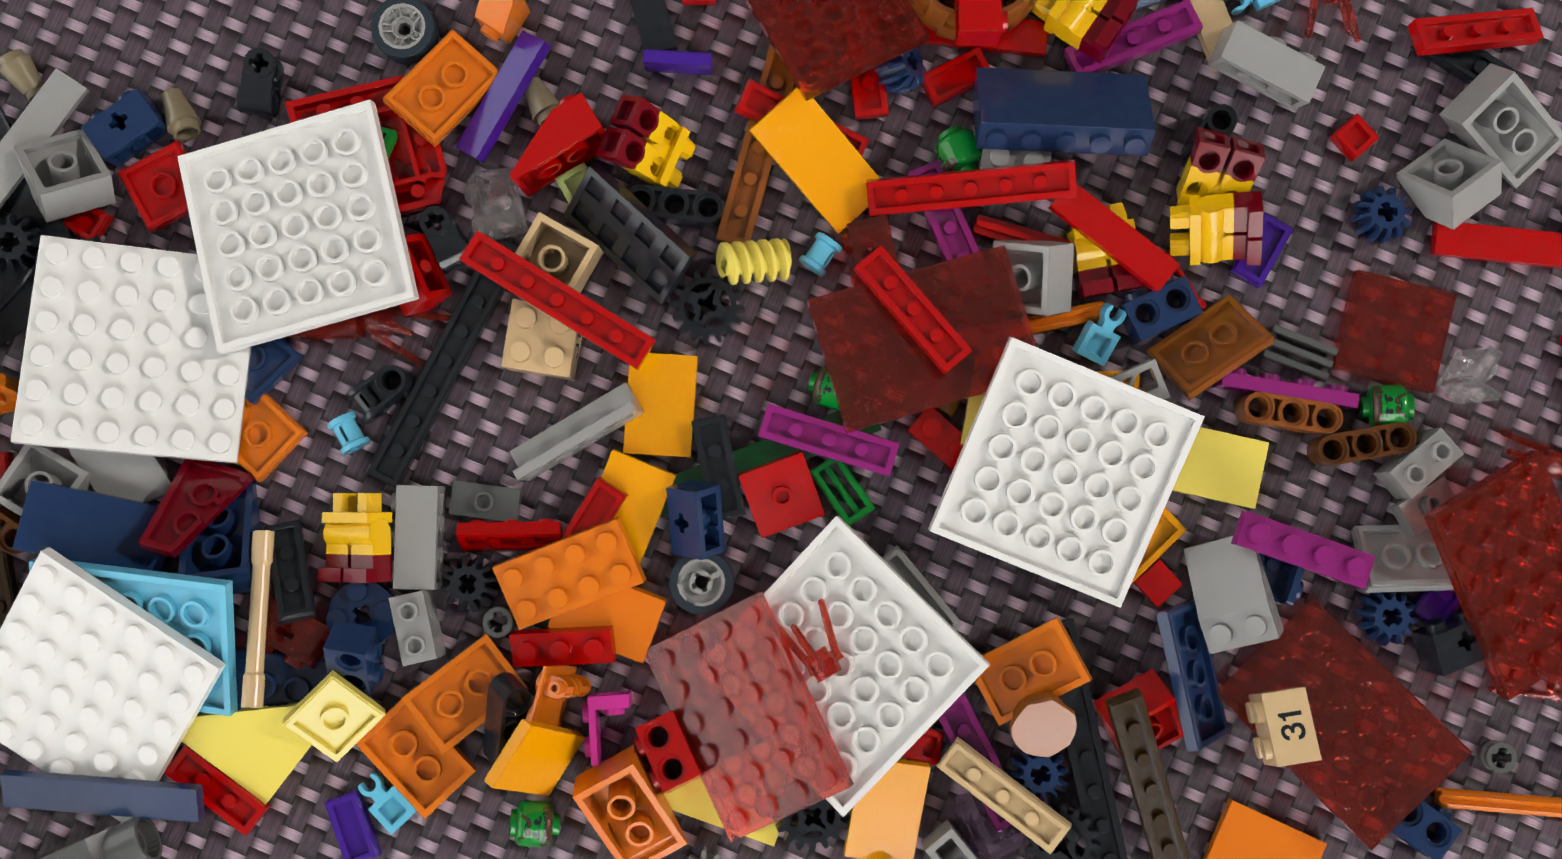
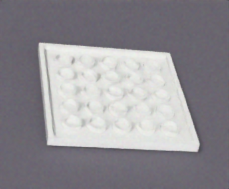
[177,100,419,354]
[10,235,251,464]
[928,337,1205,608]
[698,516,991,817]
[0,547,226,823]

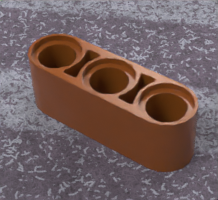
[1234,392,1343,435]

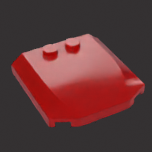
[285,75,447,215]

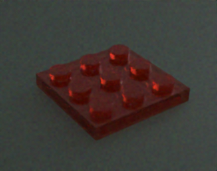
[1330,270,1457,393]

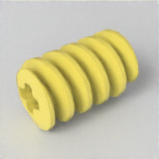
[716,238,792,285]

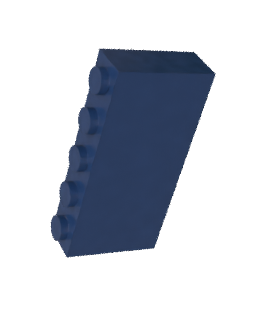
[972,67,1156,156]

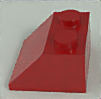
[1093,669,1184,761]

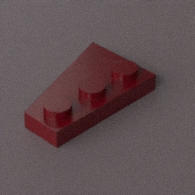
[138,459,254,558]

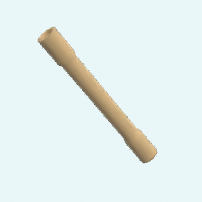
[241,530,275,708]

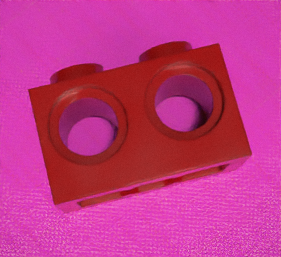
[634,710,706,793]

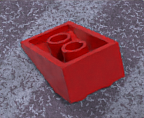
[509,92,605,198]

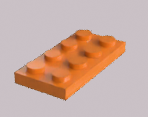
[492,516,646,630]

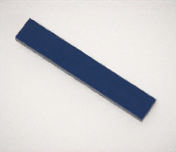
[0,770,205,823]

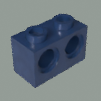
[1116,276,1203,345]
[323,620,385,697]
[1368,782,1462,859]

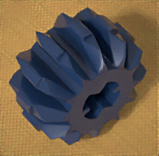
[872,34,926,95]
[1349,186,1413,244]
[1353,592,1418,646]
[1008,748,1068,802]

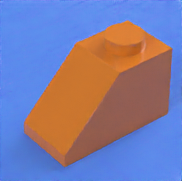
[475,0,531,45]

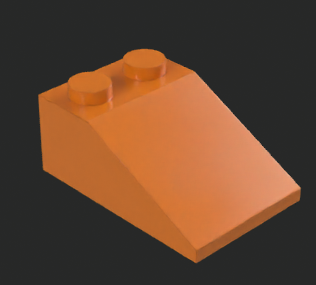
[572,744,687,859]

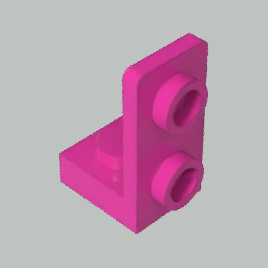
[582,690,633,766]

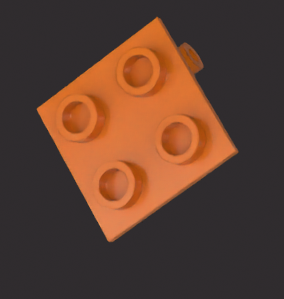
[526,665,591,727]

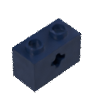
[81,88,168,168]
[666,480,726,560]

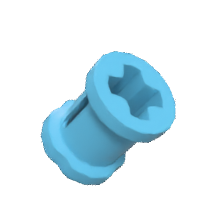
[799,232,842,277]
[327,411,371,456]

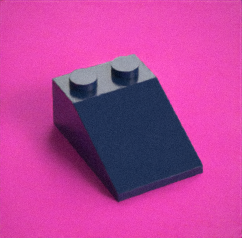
[178,482,261,594]

